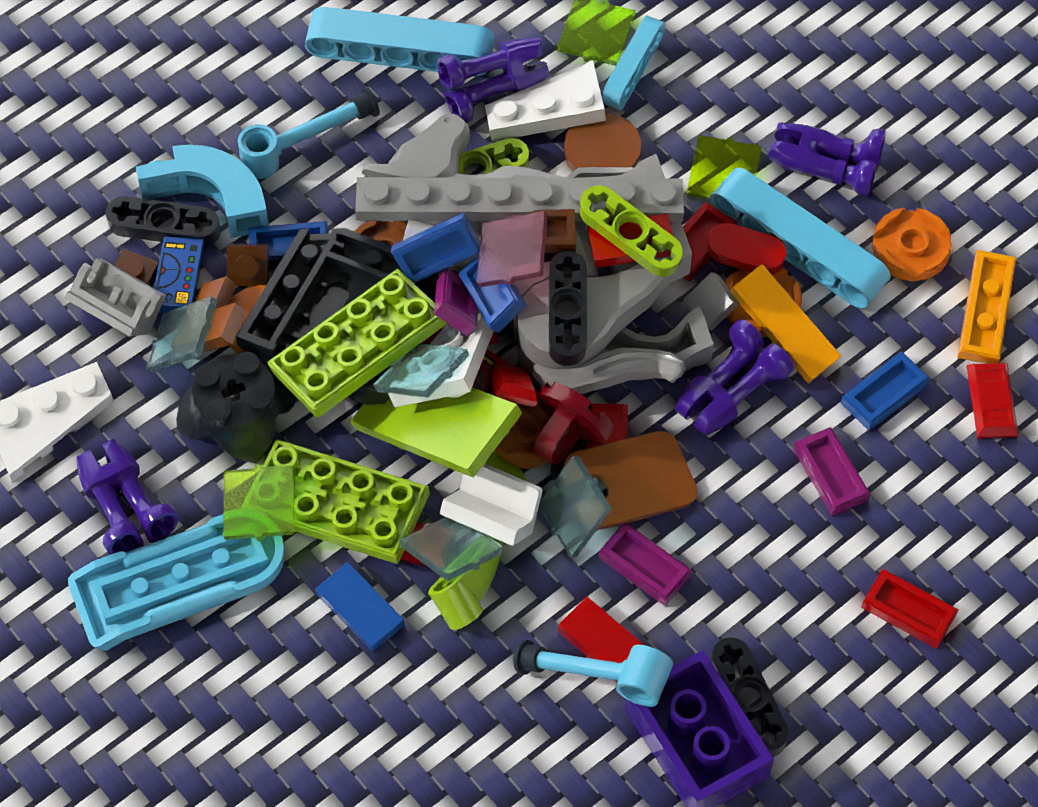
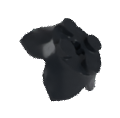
[176,352,297,464]

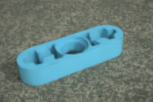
[602,15,666,111]

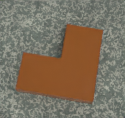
[174,277,246,358]

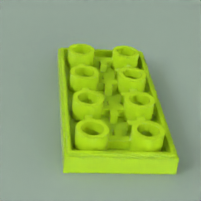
[267,269,448,419]
[350,363,522,478]
[242,439,430,564]

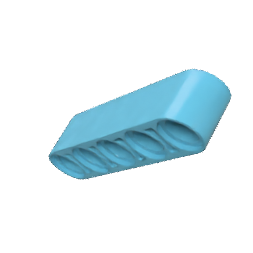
[305,7,495,76]
[709,168,891,309]

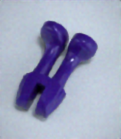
[437,38,550,123]
[674,319,794,436]
[76,438,179,555]

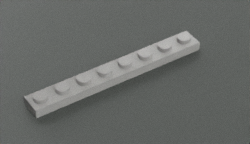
[355,177,684,222]

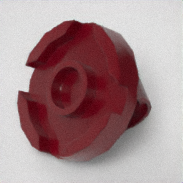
[534,382,614,465]

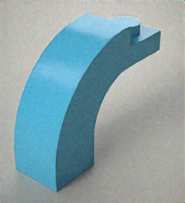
[136,145,269,238]

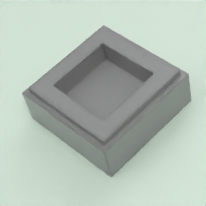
[684,272,740,331]

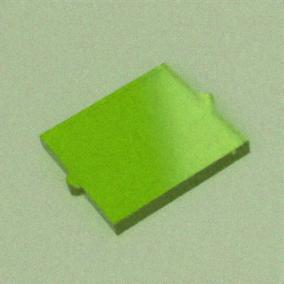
[557,0,635,66]
[686,135,762,199]
[223,464,295,541]

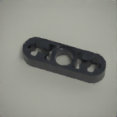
[106,196,221,247]
[548,251,587,366]
[711,637,789,757]

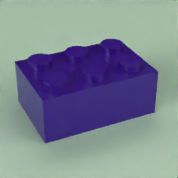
[625,650,774,807]

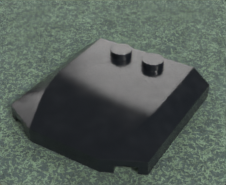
[236,228,437,405]

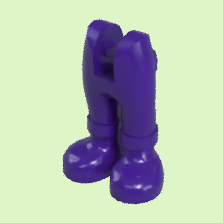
[767,122,886,197]

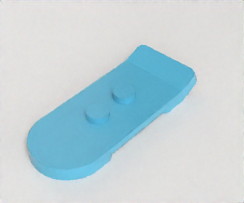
[68,510,285,651]

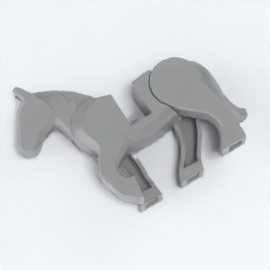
[362,114,714,394]

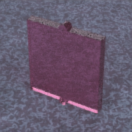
[477,211,547,288]

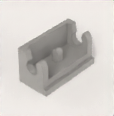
[64,258,166,336]

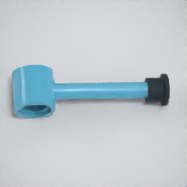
[238,87,380,179]
[513,640,673,707]

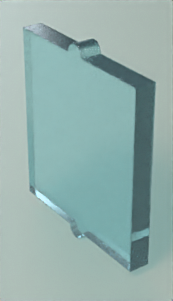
[146,296,217,372]
[373,344,469,398]
[539,456,612,558]
[400,517,503,581]

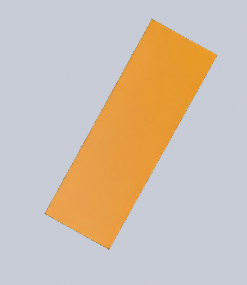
[957,250,1016,364]
[730,264,841,384]

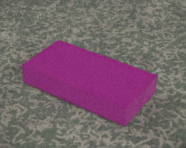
[434,267,477,336]
[793,427,870,516]
[598,523,692,606]

